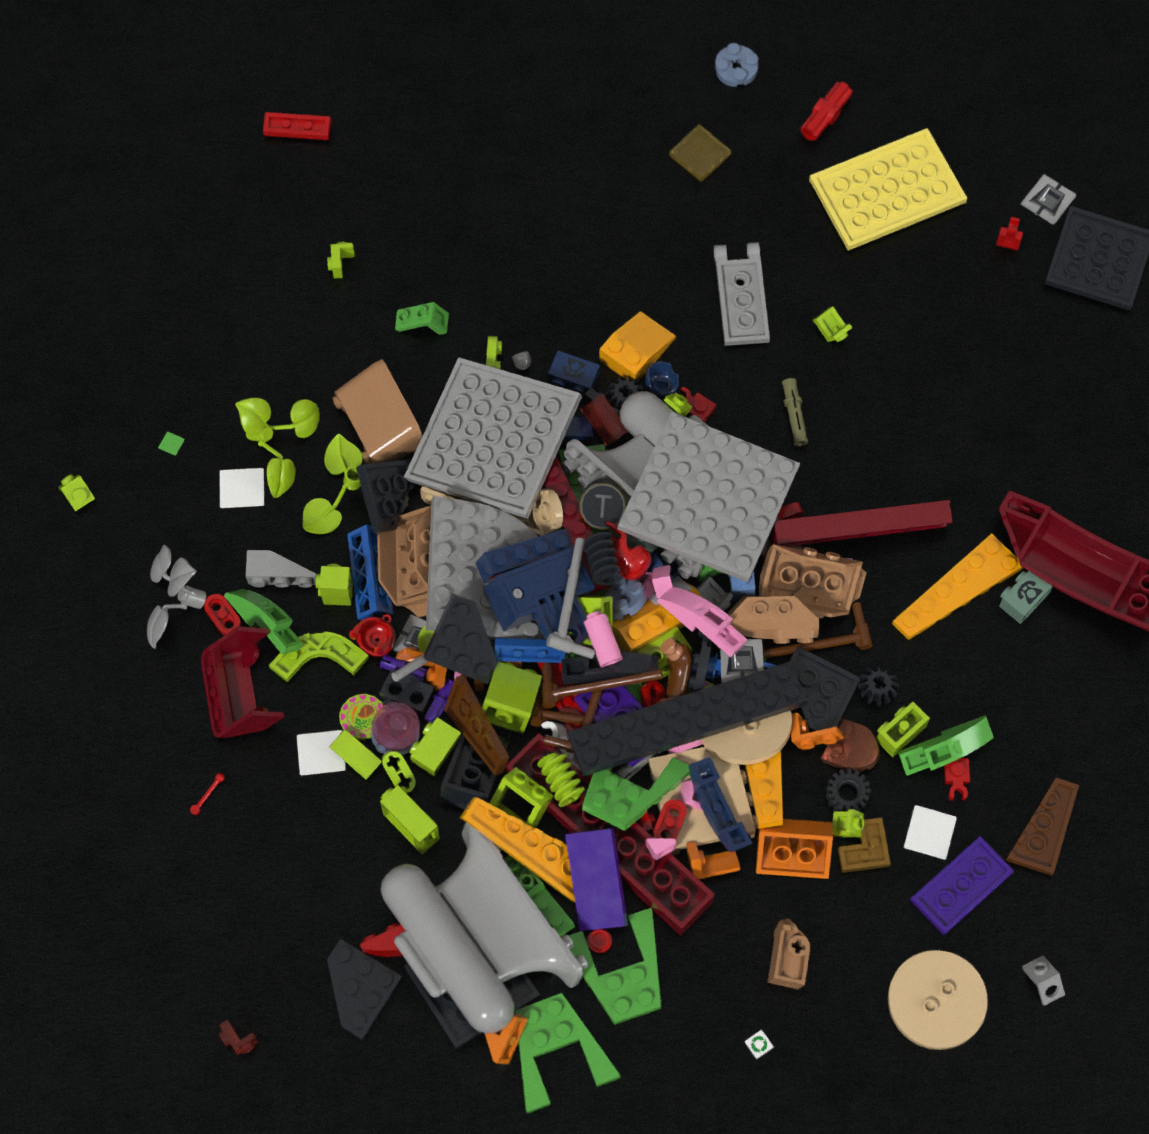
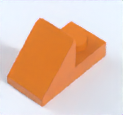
[485,1014,528,1064]

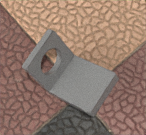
[1022,956,1065,1005]

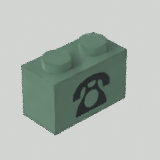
[999,570,1053,624]

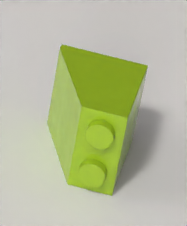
[482,661,542,734]

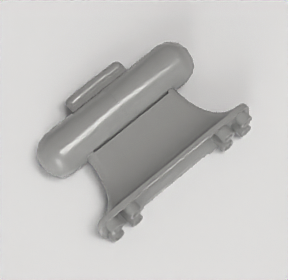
[561,391,708,579]
[381,822,588,1034]

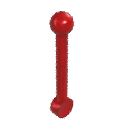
[190,773,225,815]

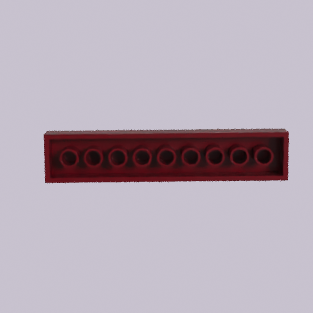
[506,733,715,936]

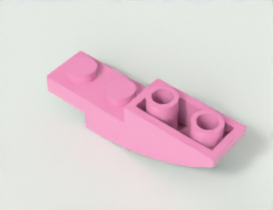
[657,587,748,657]

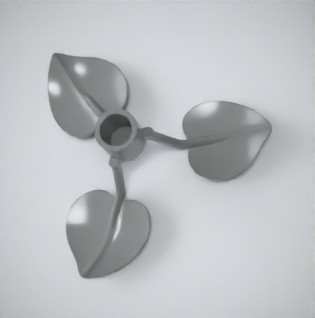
[147,545,206,649]

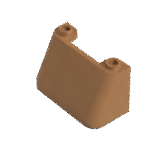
[332,359,422,464]

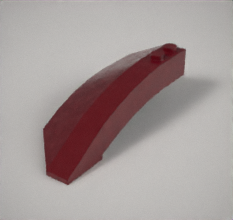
[999,490,1149,631]

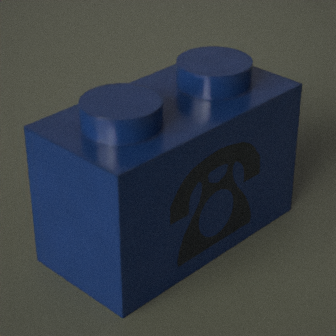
[548,351,600,397]

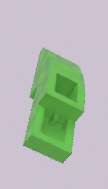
[224,589,303,654]
[898,715,994,776]
[503,855,575,937]

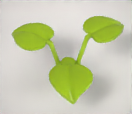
[235,398,319,498]
[303,434,408,534]

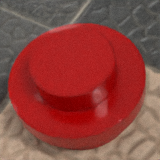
[587,929,612,953]

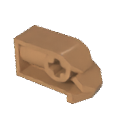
[768,919,810,989]

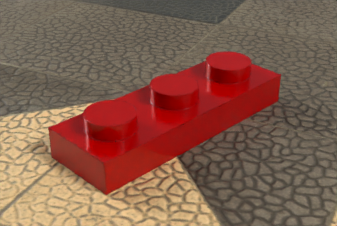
[263,112,331,140]

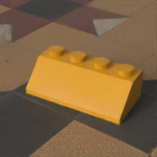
[613,581,702,653]

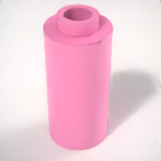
[584,611,623,667]

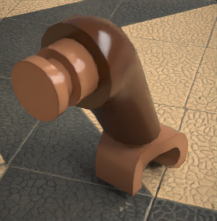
[656,638,693,704]

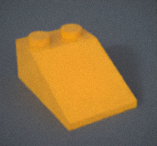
[599,311,676,382]

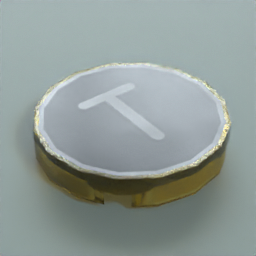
[579,483,626,530]

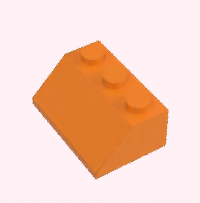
[756,819,833,879]

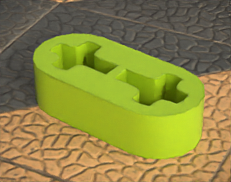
[382,750,416,793]

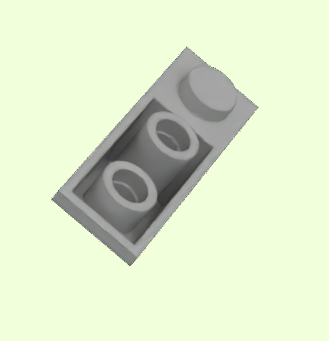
[246,550,316,588]

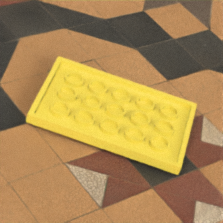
[809,129,967,250]

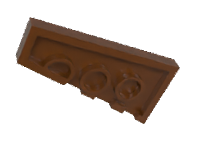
[444,675,509,776]
[1006,778,1079,876]

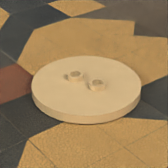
[700,711,792,765]
[888,950,987,1050]

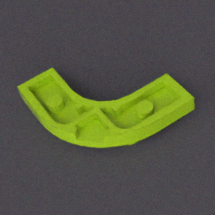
[269,632,369,682]

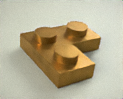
[838,818,890,873]

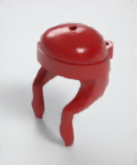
[605,522,652,581]
[349,614,396,657]

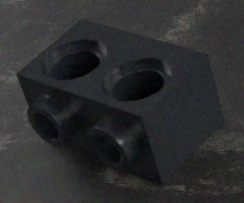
[379,669,436,719]

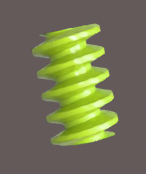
[537,753,585,807]

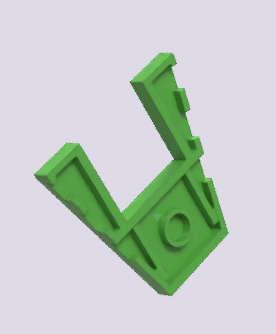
[582,757,691,831]
[569,908,661,1025]
[516,993,620,1114]

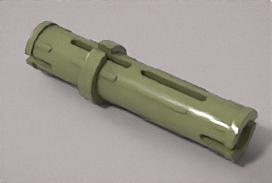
[782,378,808,446]

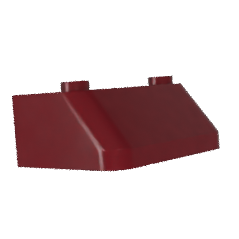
[201,626,284,738]

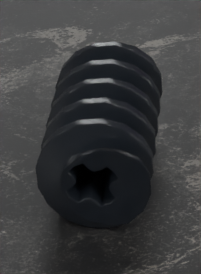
[584,532,622,586]

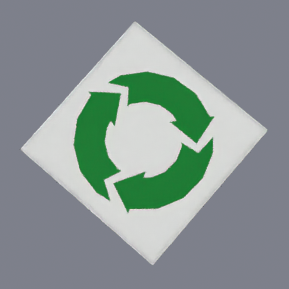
[745,1030,773,1059]

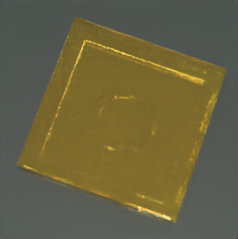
[669,124,731,182]

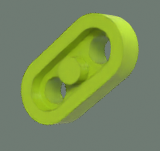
[486,336,502,369]

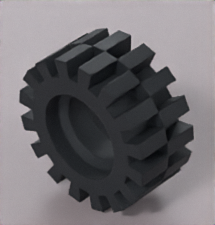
[826,769,870,812]

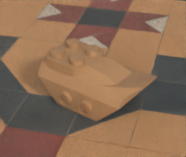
[377,506,431,617]
[759,544,866,618]
[727,596,819,644]

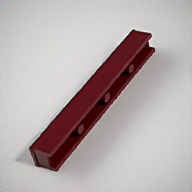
[769,500,953,547]

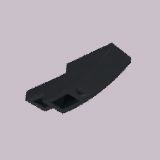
[562,651,659,685]

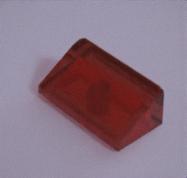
[581,395,627,446]

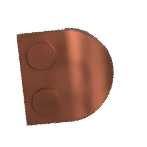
[821,718,880,773]

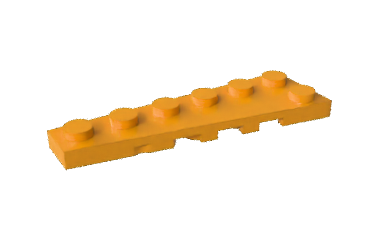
[892,534,1023,640]
[745,750,783,829]
[460,797,575,902]

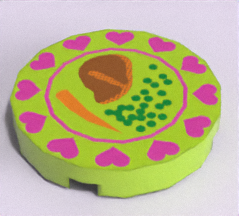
[339,694,386,741]

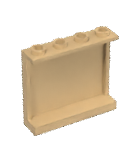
[648,747,758,855]

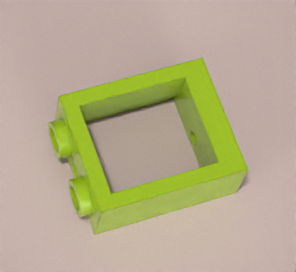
[490,767,553,828]
[380,785,440,855]

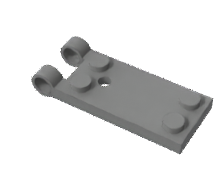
[714,242,770,346]

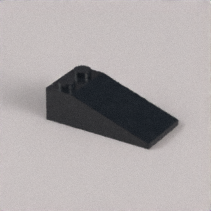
[440,724,514,809]

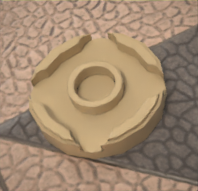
[533,488,563,535]

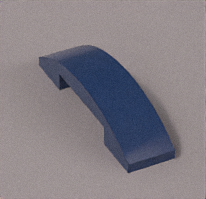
[689,757,752,852]

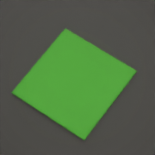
[158,431,185,456]

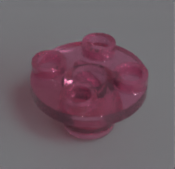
[372,702,420,750]

